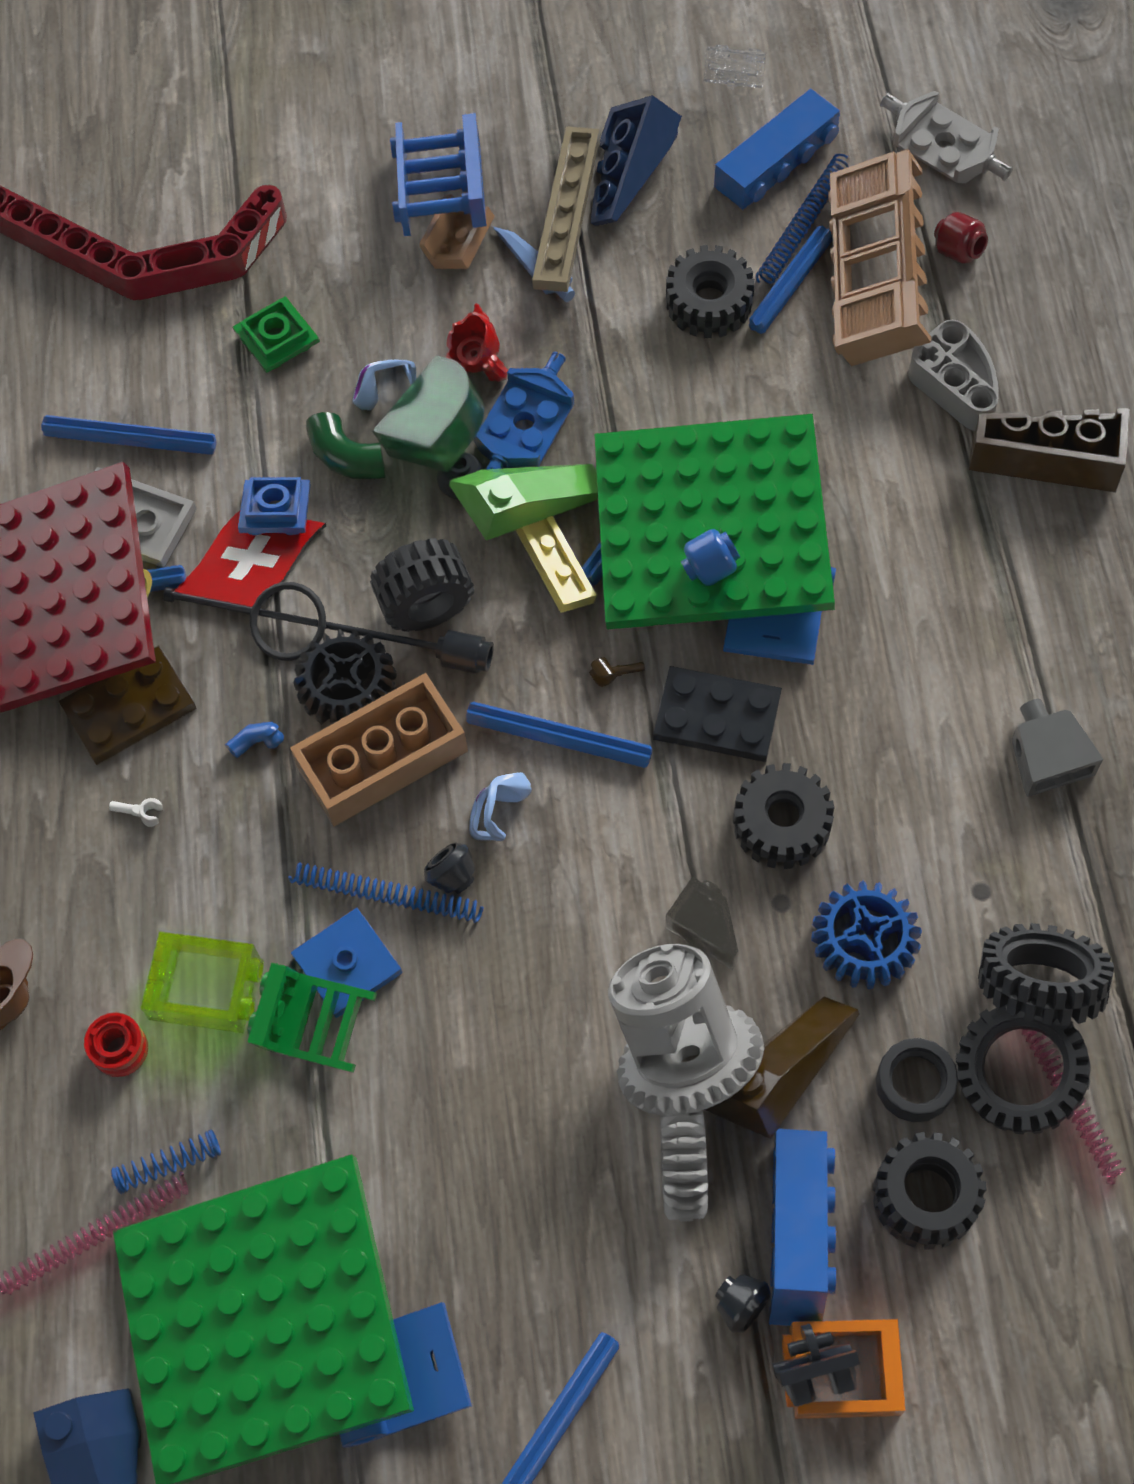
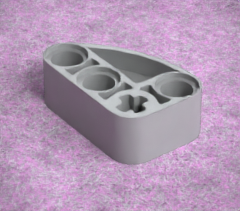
[908,319,999,431]

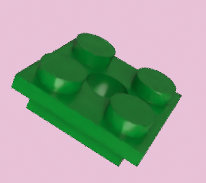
[233,296,320,373]

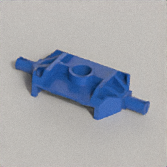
[472,352,574,469]

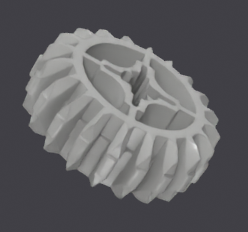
[660,1110,708,1222]

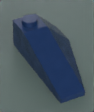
[591,95,682,226]
[33,1388,141,1484]

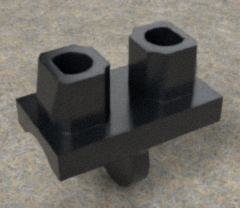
[772,1324,861,1407]

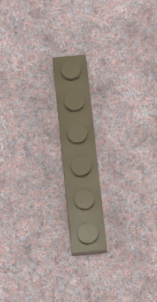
[532,127,600,292]

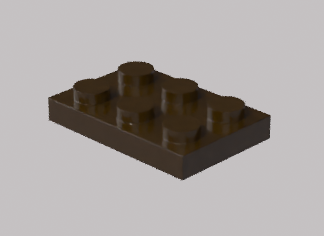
[59,646,197,765]

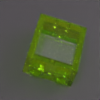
[141,931,264,1033]

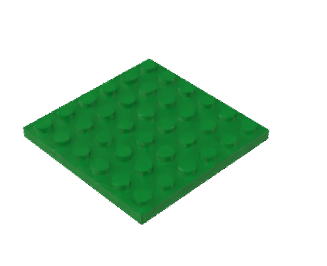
[594,414,835,630]
[113,1154,414,1484]

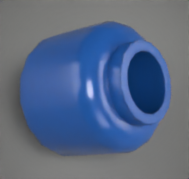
[681,529,741,586]

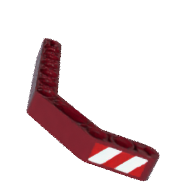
[0,185,287,301]

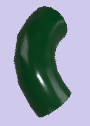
[306,412,386,479]

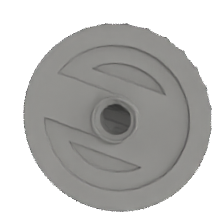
[608,944,764,1115]

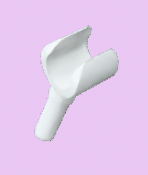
[109,798,163,827]

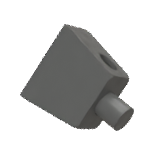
[1012,699,1103,797]

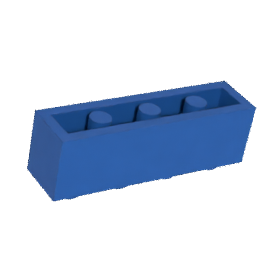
[714,88,840,210]

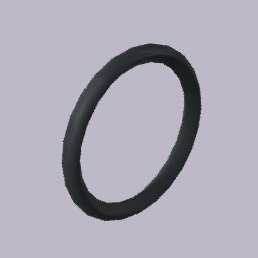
[249,582,326,661]

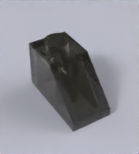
[665,876,739,970]

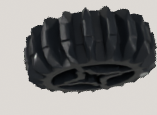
[293,629,397,725]

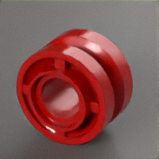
[84,1013,148,1077]

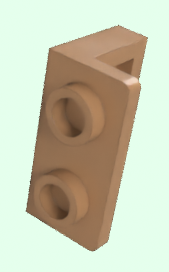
[420,194,495,269]

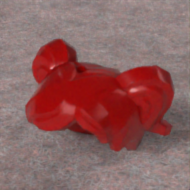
[446,303,508,382]

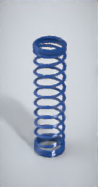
[111,1129,221,1195]

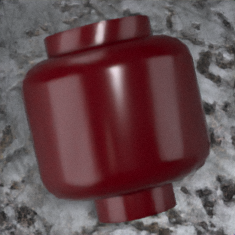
[934,212,988,264]

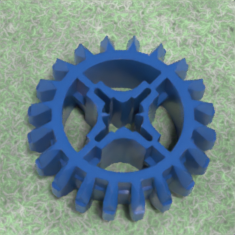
[811,880,922,990]

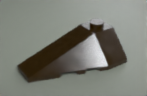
[704,996,860,1139]

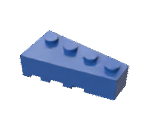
[769,1129,836,1326]

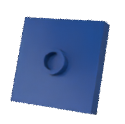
[290,908,403,1018]

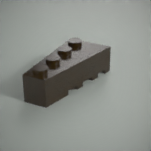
[969,408,1130,493]

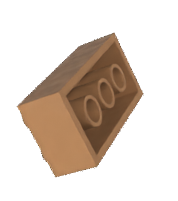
[290,673,468,827]

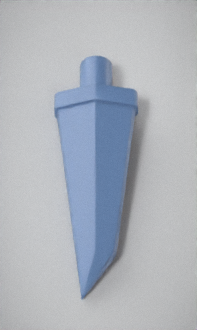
[492,226,575,302]

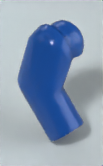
[225,722,284,758]

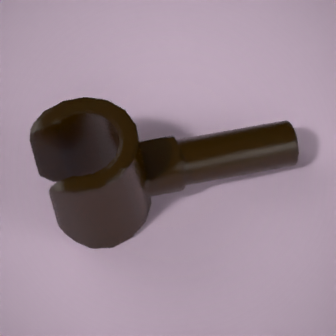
[589,657,645,687]

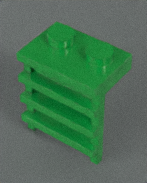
[247,962,377,1073]

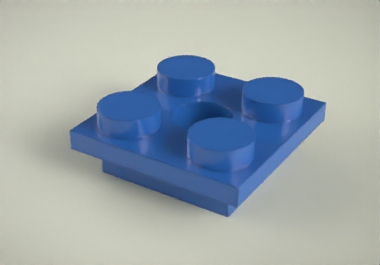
[238,477,311,535]

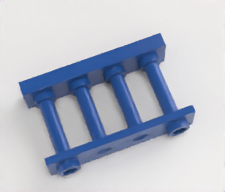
[390,113,487,236]

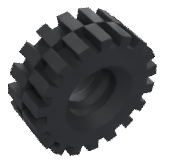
[666,245,754,338]
[733,763,834,869]

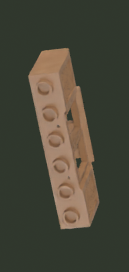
[828,149,931,366]

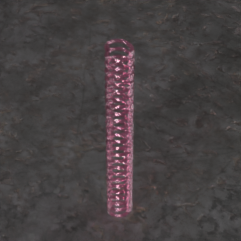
[1021,1029,1126,1185]
[0,1171,189,1295]

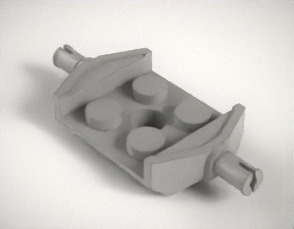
[880,91,1013,183]

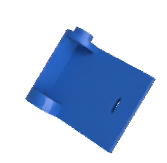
[723,567,836,665]
[340,1302,472,1448]

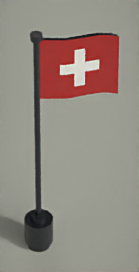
[163,511,494,674]

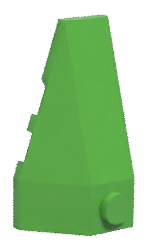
[449,464,598,541]

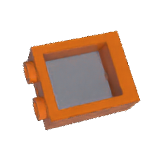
[782,1319,906,1419]

